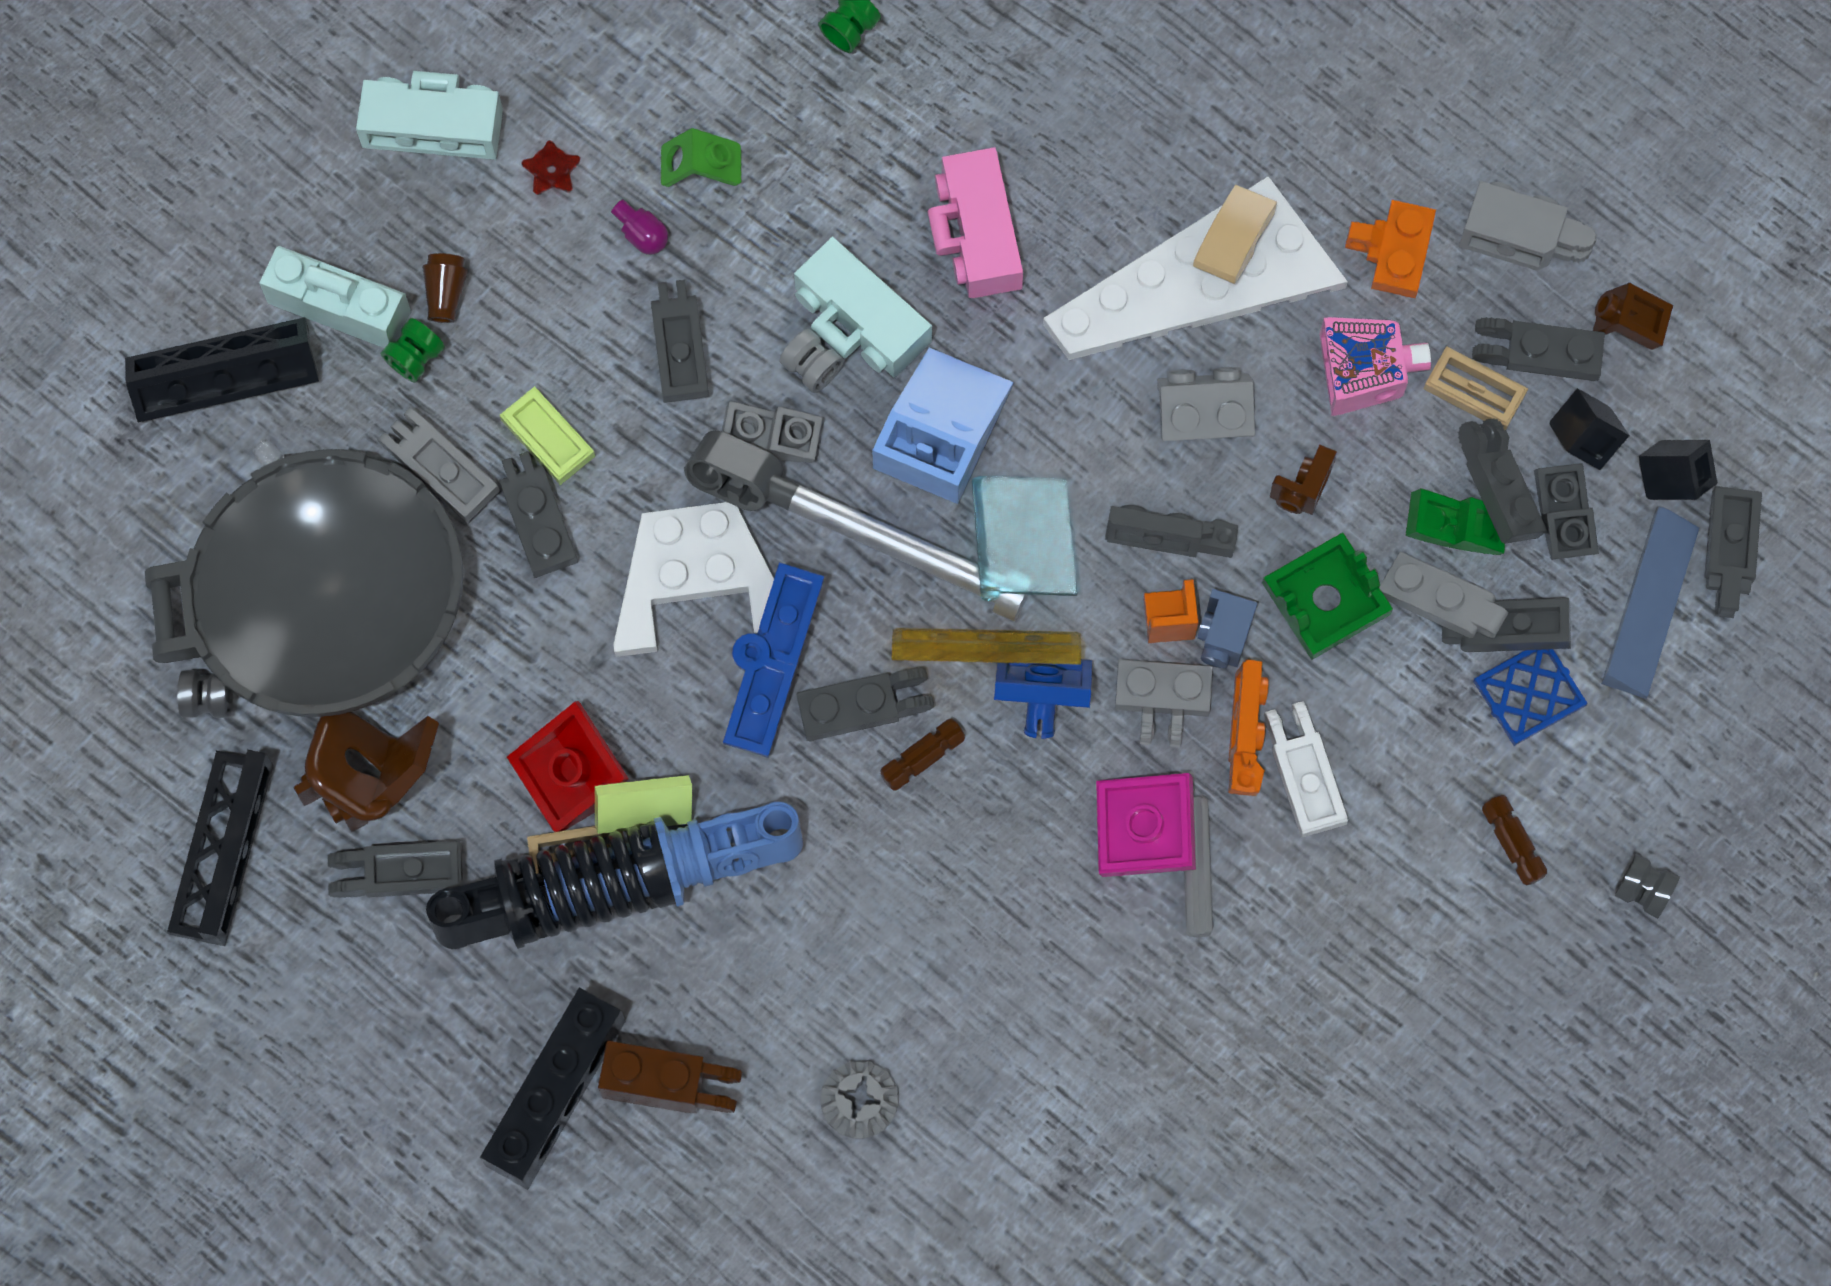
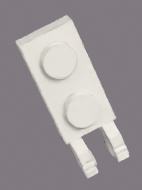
[1264,701,1348,838]

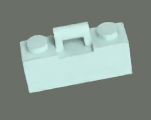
[356,71,503,160]
[794,236,932,378]
[259,246,411,348]

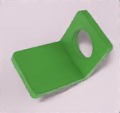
[661,128,741,187]

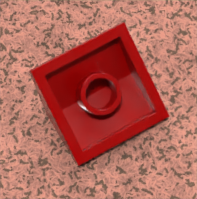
[507,701,629,832]

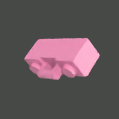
[927,147,1023,298]

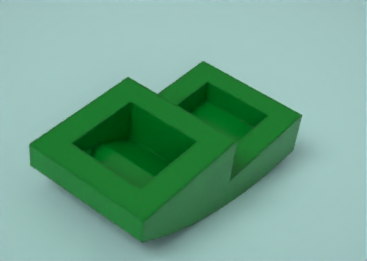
[1405,488,1505,555]

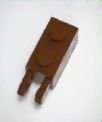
[598,1040,742,1113]

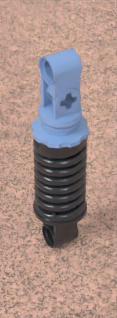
[426,802,803,949]

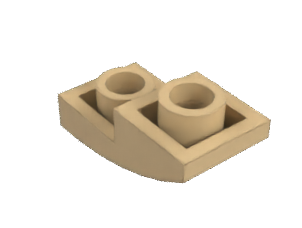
[1193,185,1277,284]

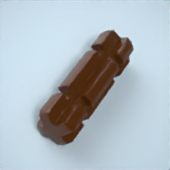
[880,718,965,791]
[1482,795,1547,886]

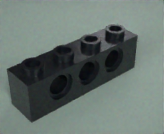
[480,987,626,1190]

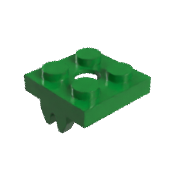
[1262,532,1393,660]

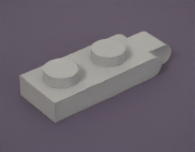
[1379,552,1508,638]

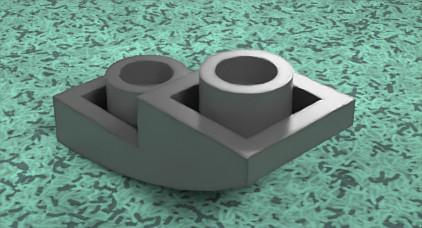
[1534,463,1599,560]

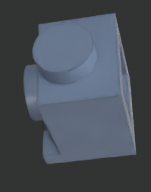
[1197,589,1257,668]

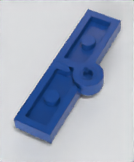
[723,563,824,758]

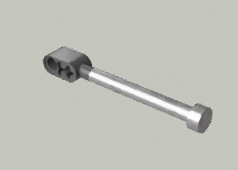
[684,430,1034,622]

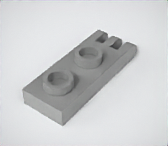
[377,407,500,523]

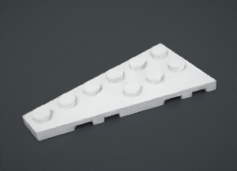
[1043,177,1348,360]

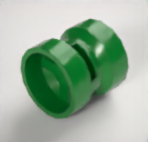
[818,0,881,53]
[380,318,445,383]

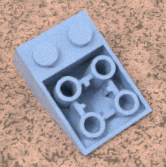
[872,347,1013,504]

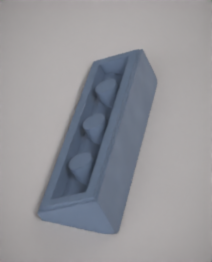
[1601,506,1699,699]

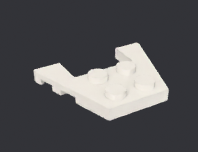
[613,502,774,657]

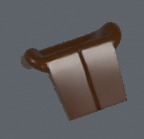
[305,712,439,821]

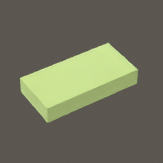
[499,386,595,485]
[595,775,692,834]

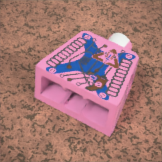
[1319,317,1431,416]

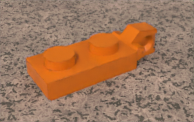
[1228,660,1268,796]

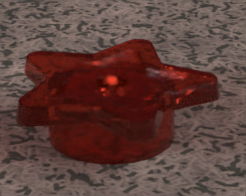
[521,140,580,195]

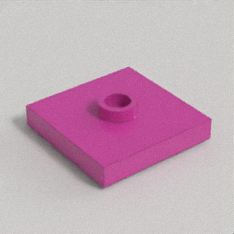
[1096,773,1196,877]

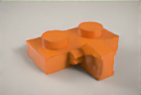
[1345,200,1436,299]

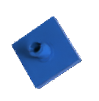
[994,652,1092,739]

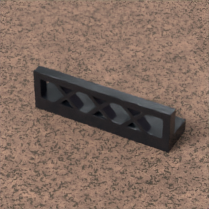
[125,317,319,423]
[167,749,274,946]

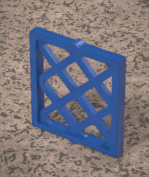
[1473,649,1588,746]

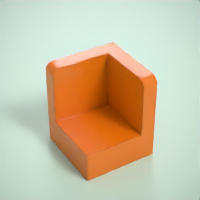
[1143,579,1198,643]

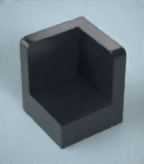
[1549,388,1630,470]
[1639,440,1718,500]

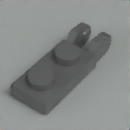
[1472,317,1605,381]
[1458,418,1547,544]
[796,667,935,742]
[328,841,463,898]

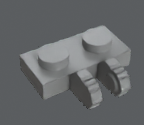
[1115,659,1213,747]

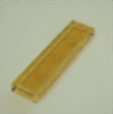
[892,628,1082,664]

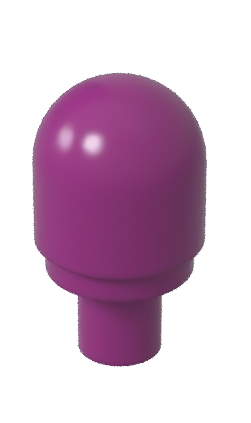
[611,199,668,255]

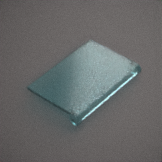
[971,476,1078,601]

